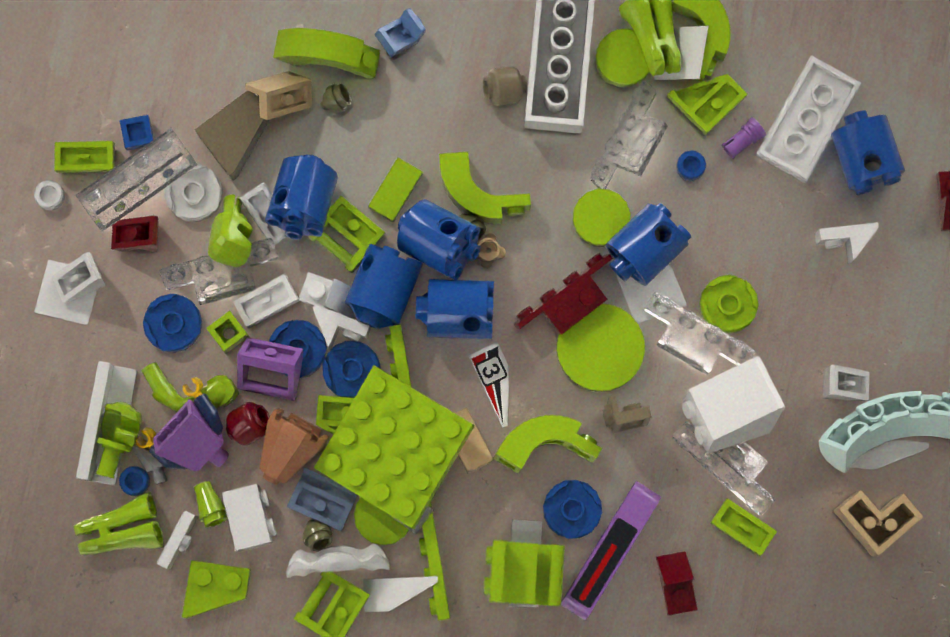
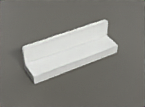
[76,361,137,485]

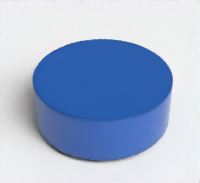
[676,151,706,181]
[119,466,150,496]

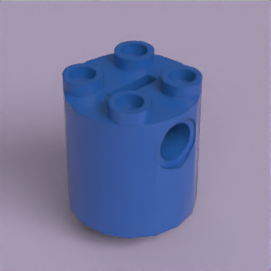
[831,110,905,195]
[265,155,338,240]
[397,199,481,280]
[605,203,691,286]
[345,244,423,329]
[416,279,494,339]

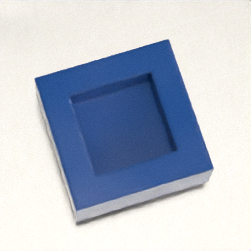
[119,115,155,151]

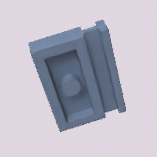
[287,468,358,532]

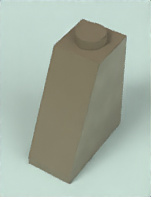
[195,91,270,181]

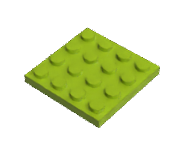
[314,366,475,529]

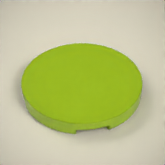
[557,304,645,392]

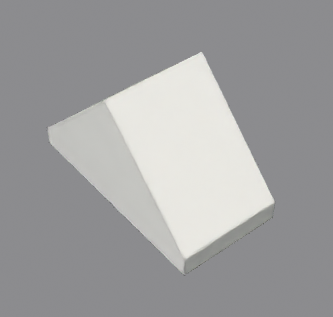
[52,252,106,303]
[822,365,870,401]

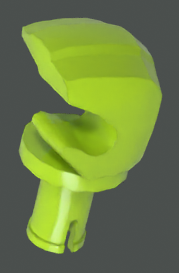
[208,195,253,267]
[96,402,142,479]

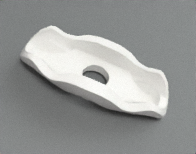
[286,544,390,578]

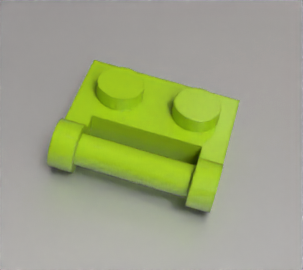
[308,196,386,273]
[293,571,370,637]

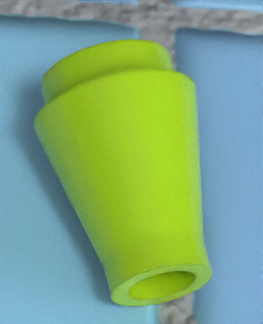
[194,481,228,528]

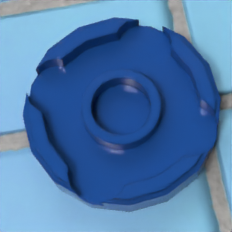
[143,294,202,353]
[269,320,327,378]
[323,341,381,398]
[543,480,602,539]

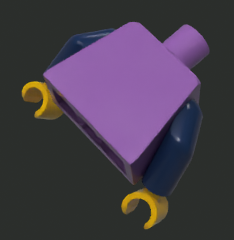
[136,377,228,471]

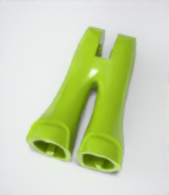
[619,0,681,76]
[73,492,164,555]

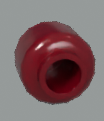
[226,402,270,445]

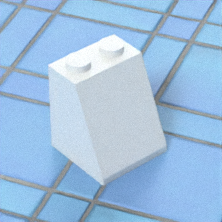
[682,356,785,453]

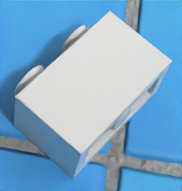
[222,484,277,552]

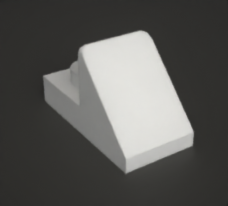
[815,222,878,264]
[299,272,355,319]
[313,304,371,350]

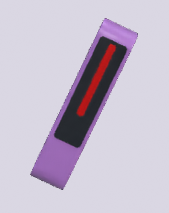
[561,481,662,620]

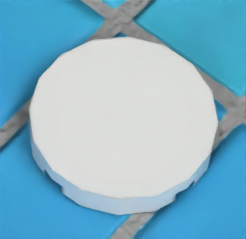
[164,164,223,222]

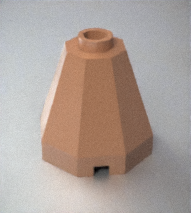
[259,408,330,485]

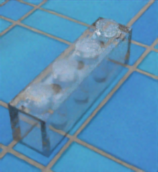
[75,128,198,232]

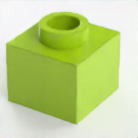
[206,311,250,354]

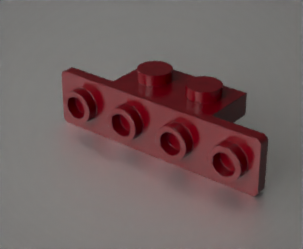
[514,253,613,335]

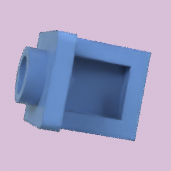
[375,8,426,57]

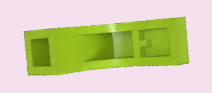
[672,0,731,82]
[273,28,381,79]
[439,152,531,224]
[493,415,602,473]

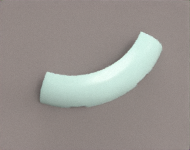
[819,391,950,473]

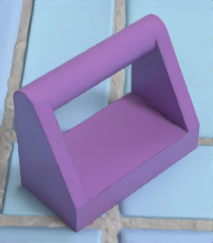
[237,337,303,401]

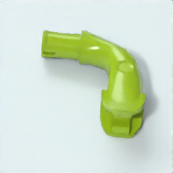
[141,362,239,412]

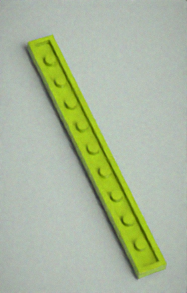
[385,324,450,620]

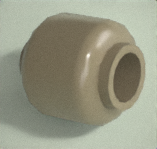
[483,66,527,106]

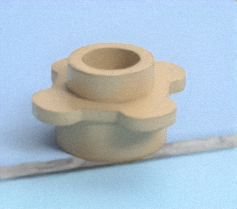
[477,233,506,268]

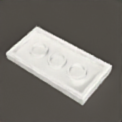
[755,55,862,183]

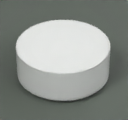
[34,180,65,211]

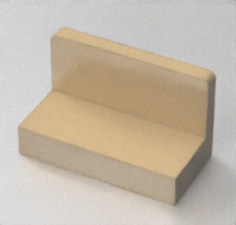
[245,71,312,120]
[456,407,494,474]

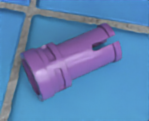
[722,117,766,159]

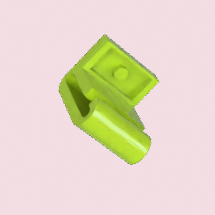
[484,540,565,606]

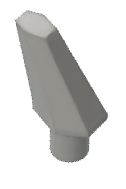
[132,446,167,485]

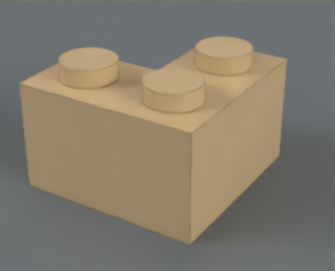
[833,490,923,556]

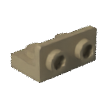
[602,395,652,433]

